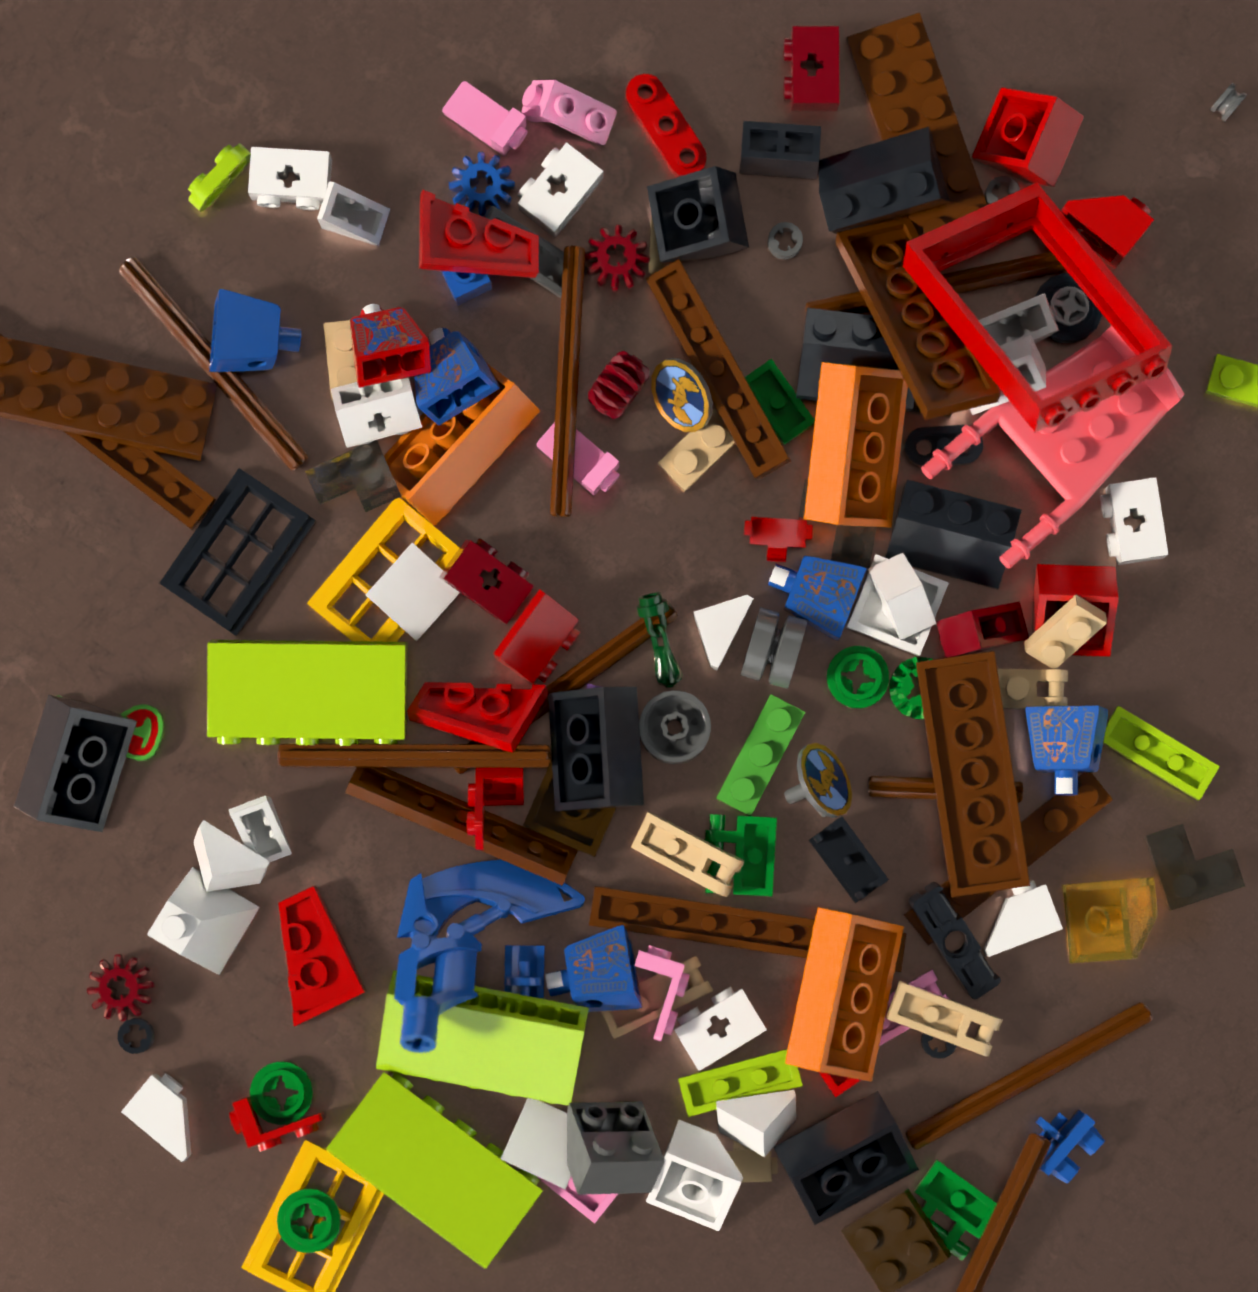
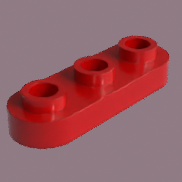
[626,74,707,177]

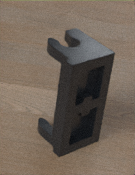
[739,121,821,179]
[808,816,889,903]

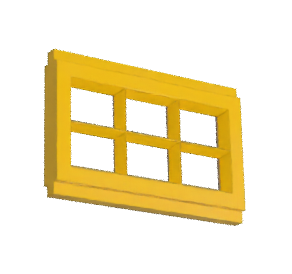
[307,496,460,642]
[241,1139,384,1292]

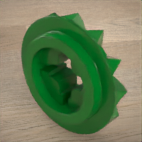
[827,646,889,708]
[889,657,934,719]
[250,1061,313,1125]
[277,1188,341,1253]

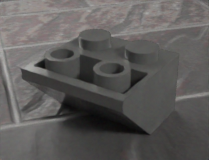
[567,1102,665,1195]

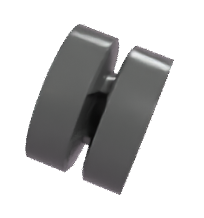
[740,607,808,689]
[639,690,711,764]

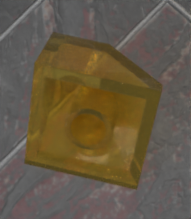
[1063,877,1158,963]

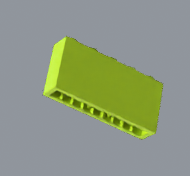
[207,639,408,746]
[376,970,589,1106]
[326,1072,543,1269]

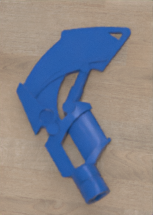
[394,859,585,1053]

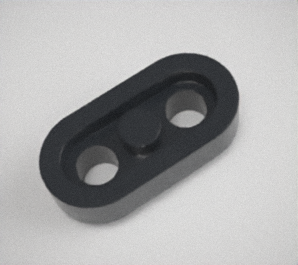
[904,425,983,467]

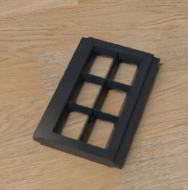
[159,468,316,637]

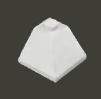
[147,867,260,975]
[646,1120,743,1231]

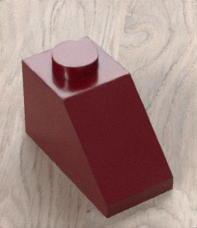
[936,601,1029,658]

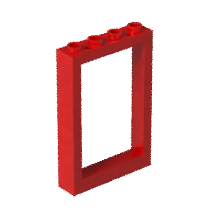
[903,183,1172,433]

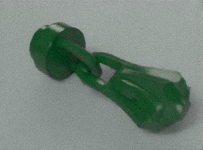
[636,592,683,688]

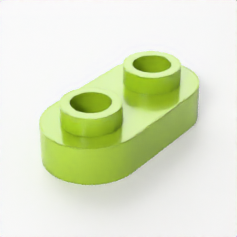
[188,144,251,212]

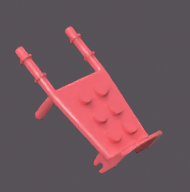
[921,325,1185,569]

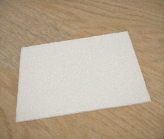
[366,543,460,641]
[501,1098,571,1189]

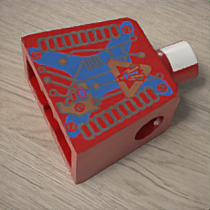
[350,304,431,388]

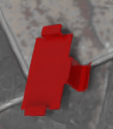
[744,517,813,562]

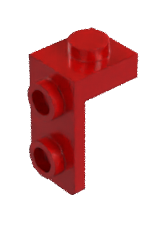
[467,768,524,850]
[229,1096,326,1152]

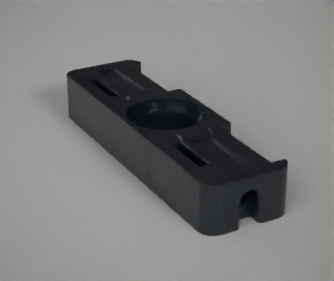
[909,882,1001,999]

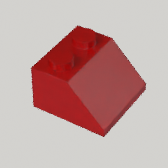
[971,87,1084,187]
[1061,195,1154,269]
[1032,564,1119,657]
[493,589,581,685]

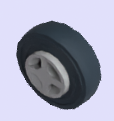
[1035,273,1103,343]

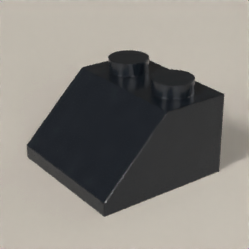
[647,166,749,262]

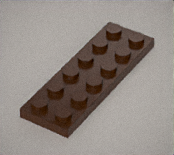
[846,12,987,236]
[835,216,1001,420]
[0,336,217,461]
[916,651,1030,898]

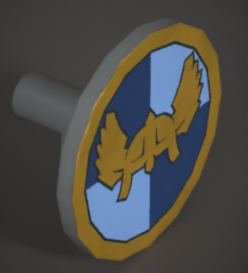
[651,358,713,432]
[784,743,852,818]

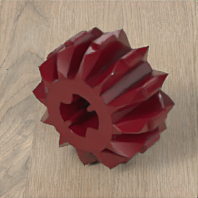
[585,225,650,292]
[588,351,649,419]
[87,954,155,1022]

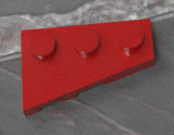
[419,190,539,278]
[278,885,366,1027]

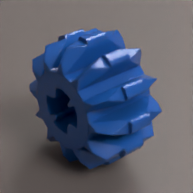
[449,152,515,217]

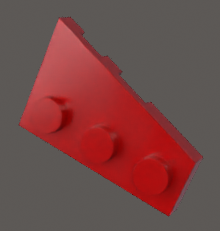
[407,682,548,753]

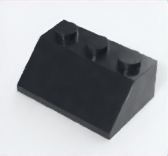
[818,127,950,234]
[796,308,915,412]
[885,479,1022,590]
[548,687,644,811]
[14,695,137,832]
[773,1091,919,1225]

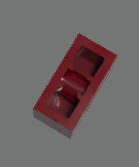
[784,26,840,111]
[439,538,534,624]

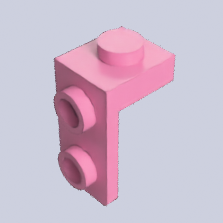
[521,80,617,145]
[443,81,528,157]
[537,422,620,496]
[634,945,690,1041]

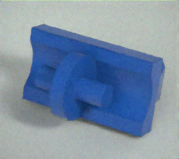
[504,945,545,999]
[1035,1109,1105,1183]

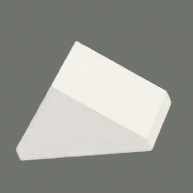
[317,181,390,246]
[979,294,1059,346]
[867,553,936,641]
[693,595,754,671]
[229,795,292,862]
[194,820,270,892]
[716,1090,797,1157]

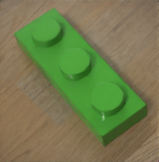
[716,694,805,816]

